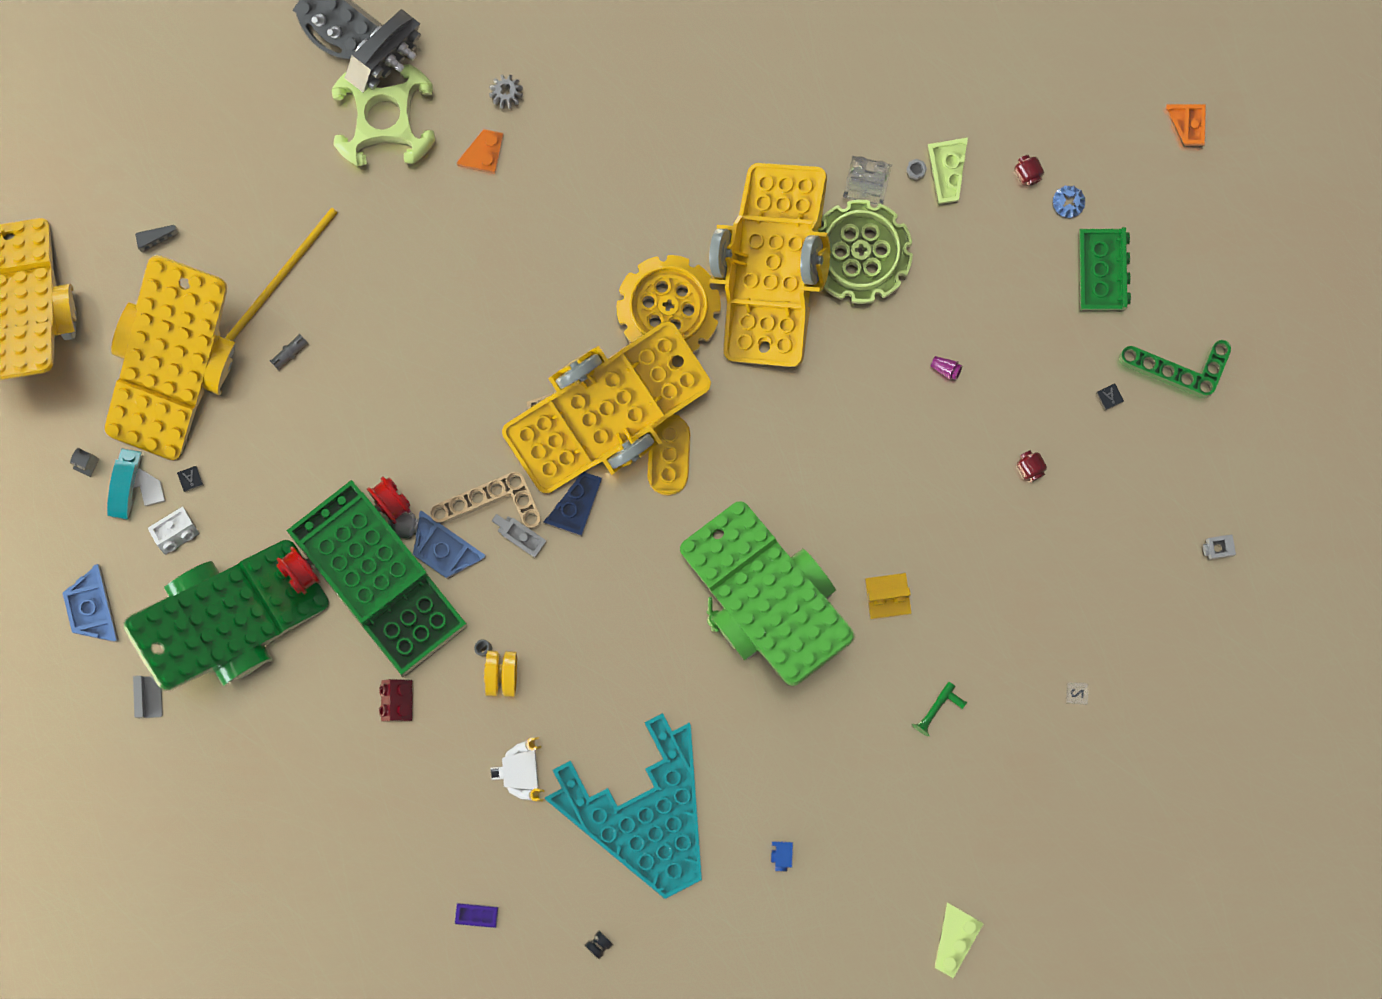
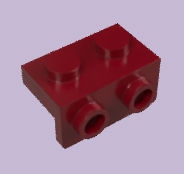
[379,679,412,721]

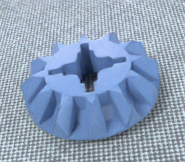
[1053,185,1085,218]

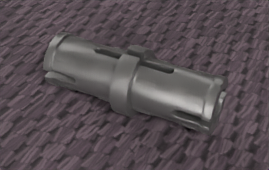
[270,333,308,370]

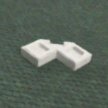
[133,468,165,506]

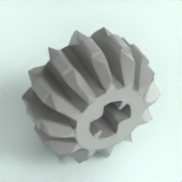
[489,75,523,109]

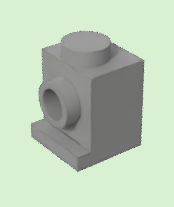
[1203,535,1236,560]

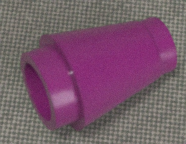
[931,356,963,380]

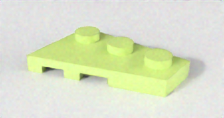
[928,138,968,205]
[935,903,984,978]

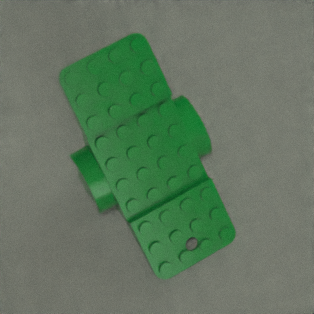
[124,540,329,691]

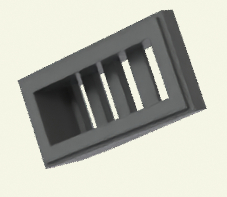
[135,225,179,252]

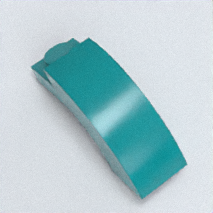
[107,448,142,519]

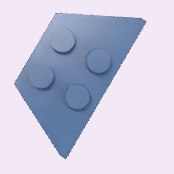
[413,511,486,578]
[63,564,118,642]

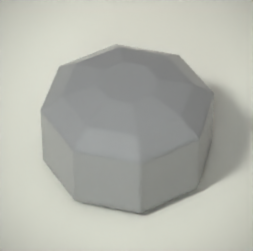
[906,159,927,180]

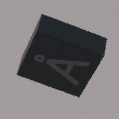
[1096,383,1124,411]
[177,466,204,492]

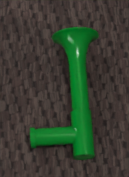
[912,682,967,737]

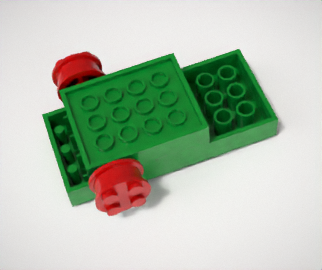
[276,476,467,677]

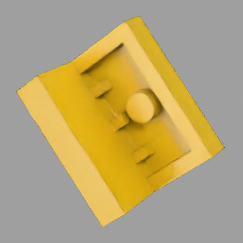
[865,573,912,620]

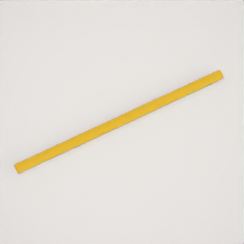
[225,207,338,341]

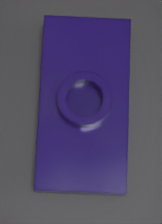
[455,903,499,928]

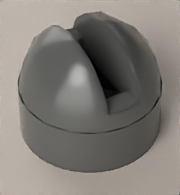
[474,639,493,657]

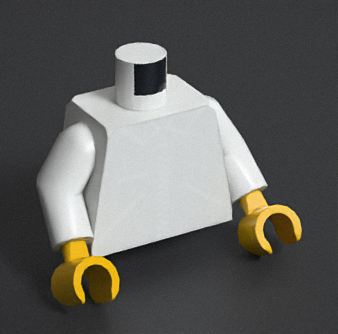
[491,737,545,802]

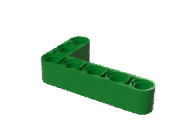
[1119,340,1231,398]

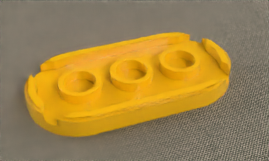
[648,414,690,496]

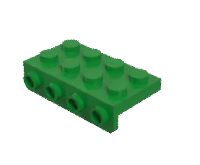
[1079,227,1131,310]

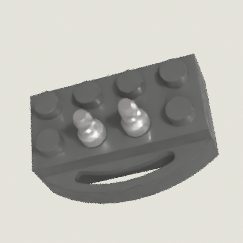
[293,0,383,59]
[345,9,421,93]

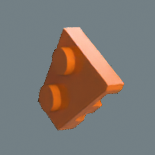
[1166,104,1206,146]
[457,129,504,173]

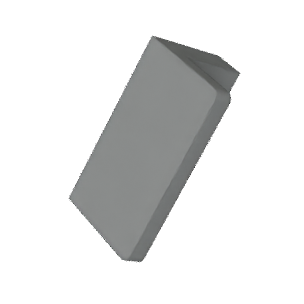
[133,676,163,719]

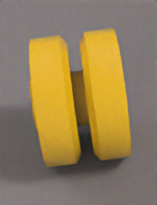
[484,651,517,697]

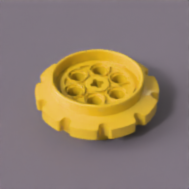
[617,255,721,358]

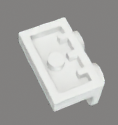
[148,507,199,554]

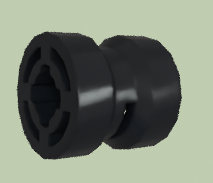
[585,930,614,959]

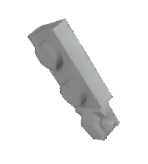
[492,514,546,558]

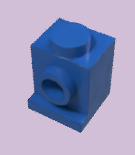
[771,841,793,872]

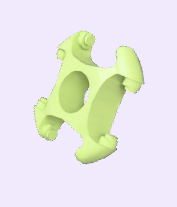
[332,64,435,167]

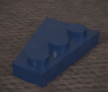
[543,472,602,536]

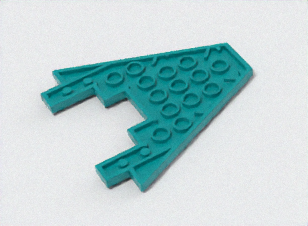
[544,713,702,899]

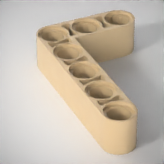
[430,472,541,530]

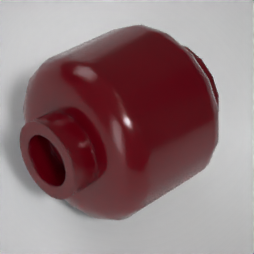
[1014,155,1044,186]
[1017,450,1047,482]

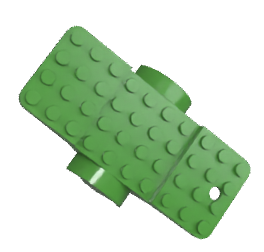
[680,501,855,685]

